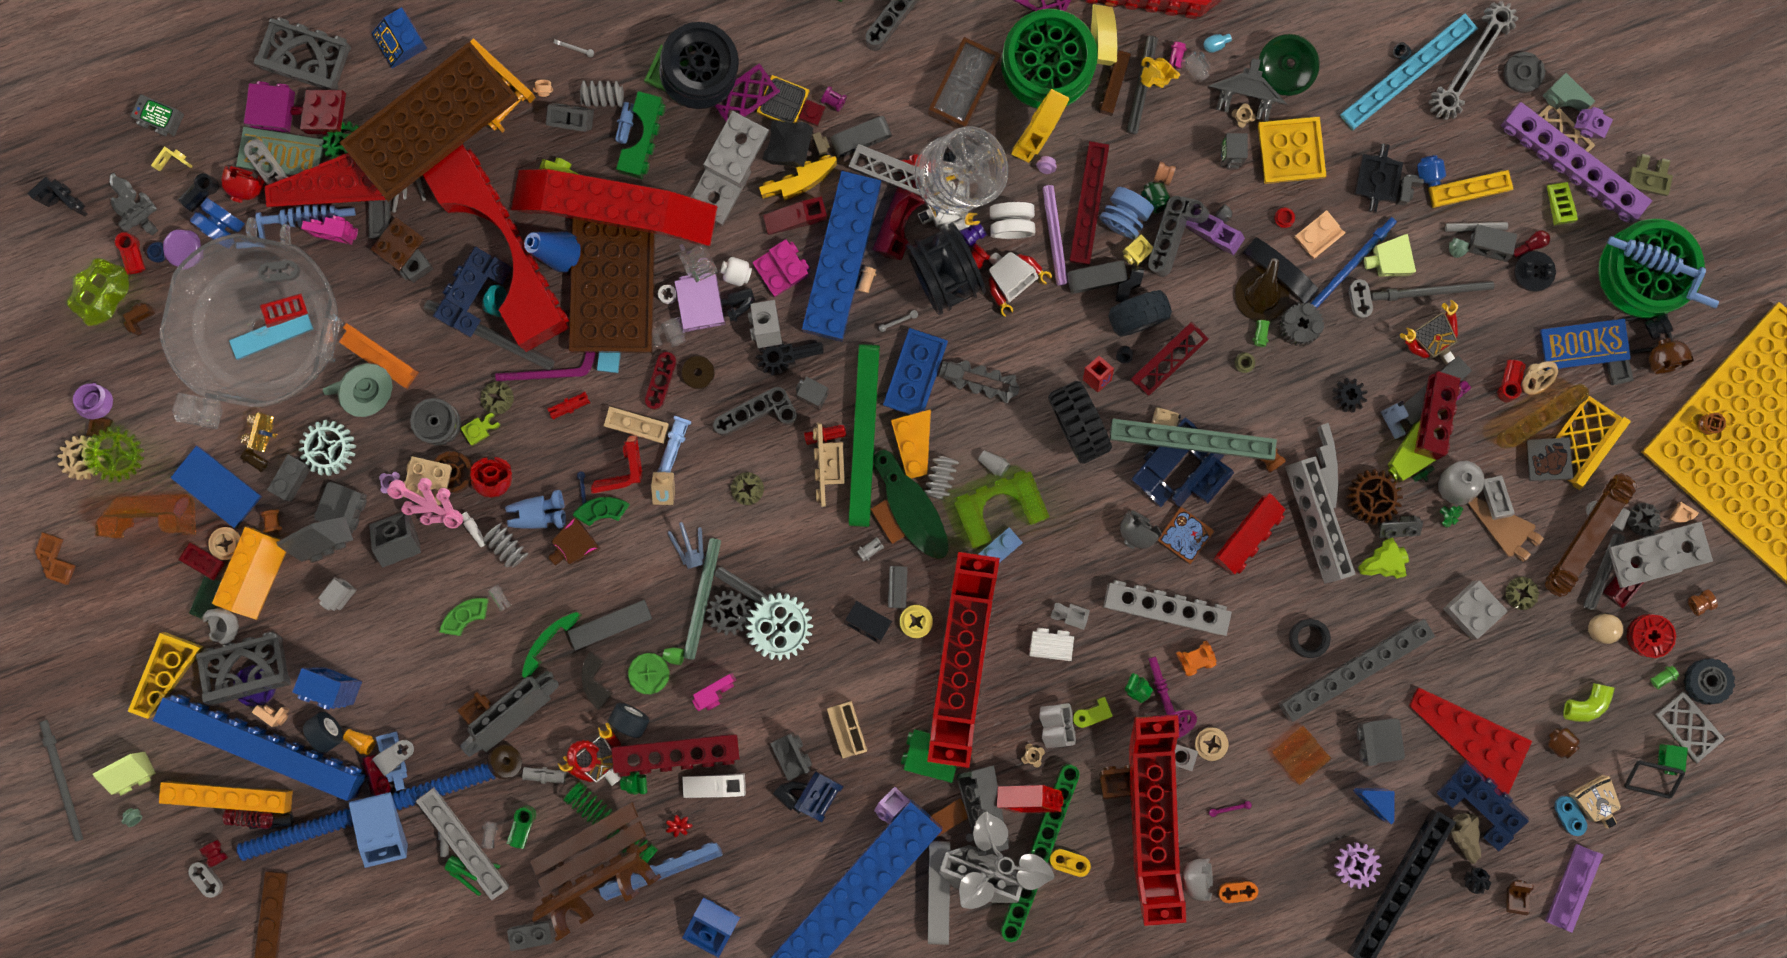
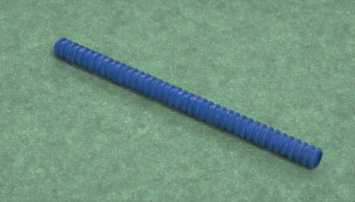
[237,762,496,861]

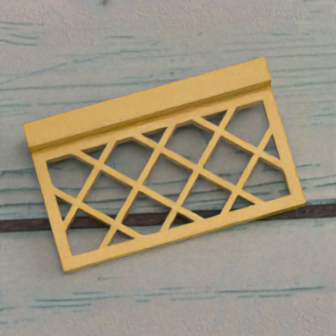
[1556,394,1631,490]

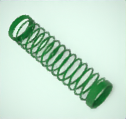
[563,781,658,863]

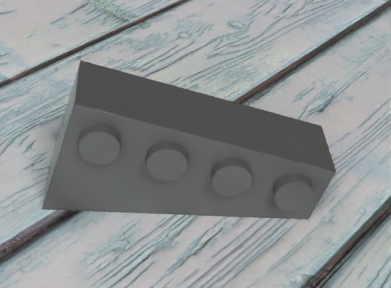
[956,765,1009,856]

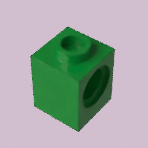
[1658,744,1688,776]

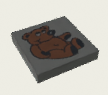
[1526,438,1573,482]

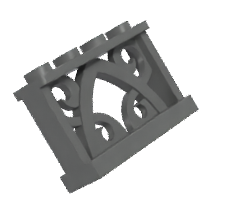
[254,17,351,90]
[196,632,291,706]

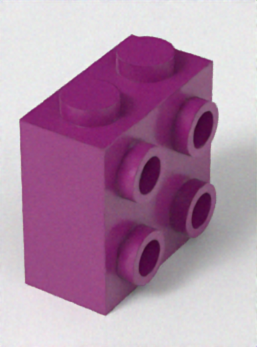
[244,81,295,133]

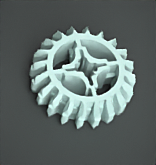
[299,420,356,476]

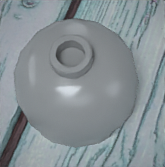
[1180,859,1213,901]

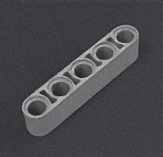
[928,841,950,945]

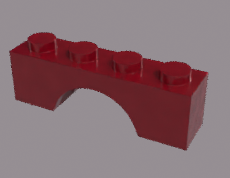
[872,175,931,260]

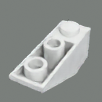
[683,773,746,798]

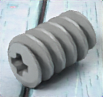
[580,80,624,107]
[925,456,959,501]
[483,523,529,568]

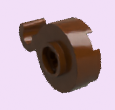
[434,451,473,493]

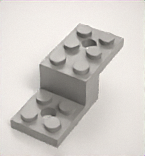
[691,111,769,226]
[1608,522,1713,588]

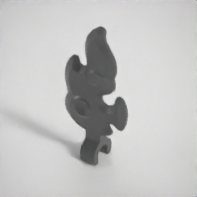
[110,173,158,236]

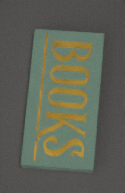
[236,127,325,176]

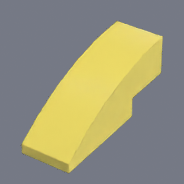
[1091,4,1117,66]

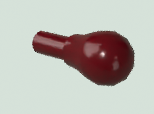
[1513,230,1550,258]

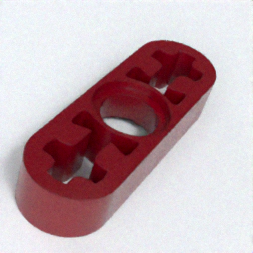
[645,352,677,410]

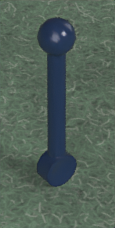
[577,472,586,504]

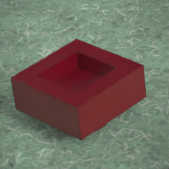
[799,99,826,127]

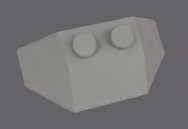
[939,845,1023,903]

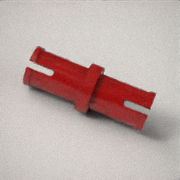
[547,391,591,420]

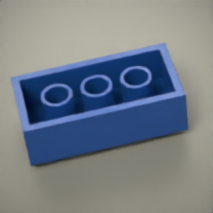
[292,667,362,710]

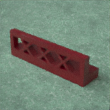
[1131,321,1209,396]

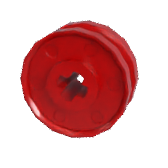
[1626,614,1676,658]

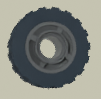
[1684,658,1735,705]

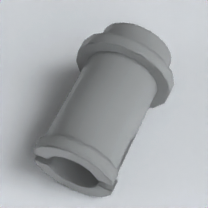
[857,537,884,562]

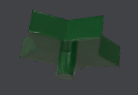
[1413,465,1435,482]

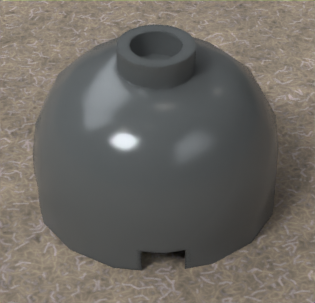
[1120,510,1162,549]

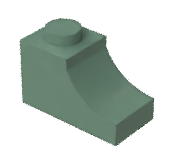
[1543,73,1595,112]

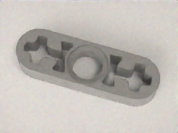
[244,139,288,185]

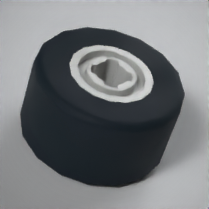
[608,703,650,738]
[303,712,343,753]

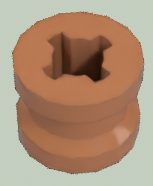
[1153,161,1176,186]

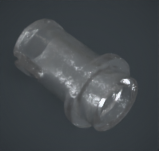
[488,585,511,612]
[481,821,499,849]

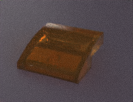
[1272,726,1331,786]

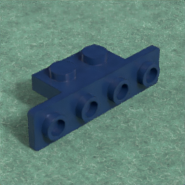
[1172,453,1234,507]

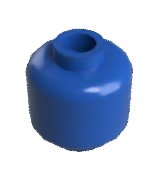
[1417,155,1446,187]

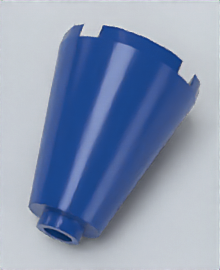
[524,232,581,272]

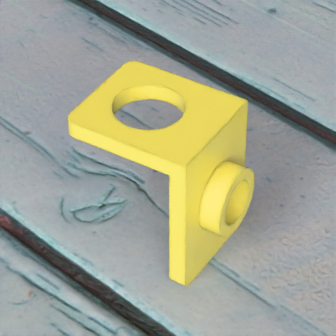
[151,146,193,171]

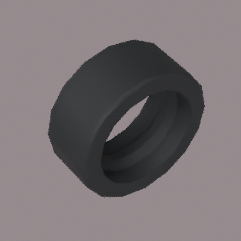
[1289,619,1331,658]

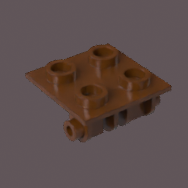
[371,217,425,271]

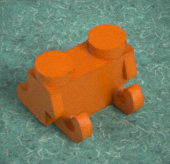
[1176,640,1217,676]

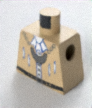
[1568,775,1621,829]

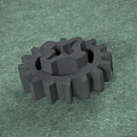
[707,591,752,636]

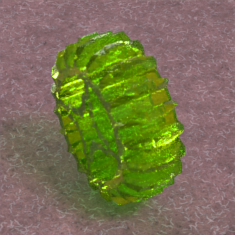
[84,427,144,483]

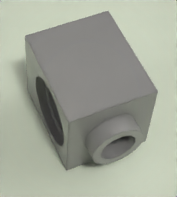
[1175,744,1198,771]

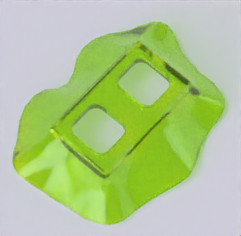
[67,258,129,326]

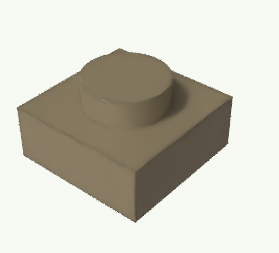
[812,132,830,158]

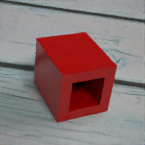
[1083,356,1114,393]

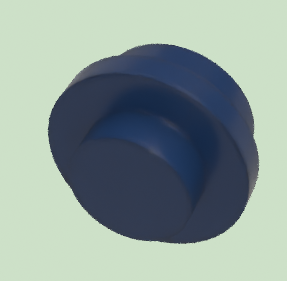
[147,242,166,263]

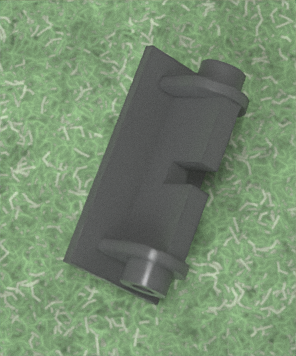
[1378,515,1423,538]

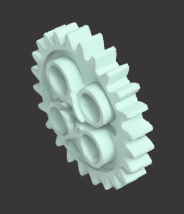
[745,593,813,661]

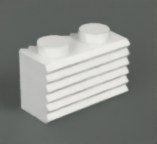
[1029,628,1074,661]

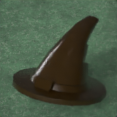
[1235,258,1290,321]

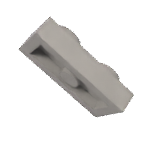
[1483,476,1515,520]

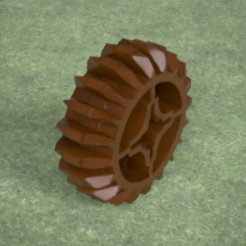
[1346,469,1403,525]

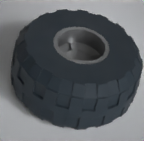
[1108,290,1172,337]

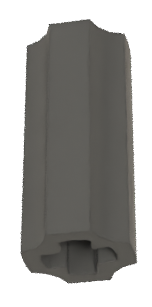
[888,566,908,608]

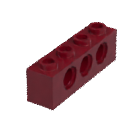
[1414,371,1461,460]

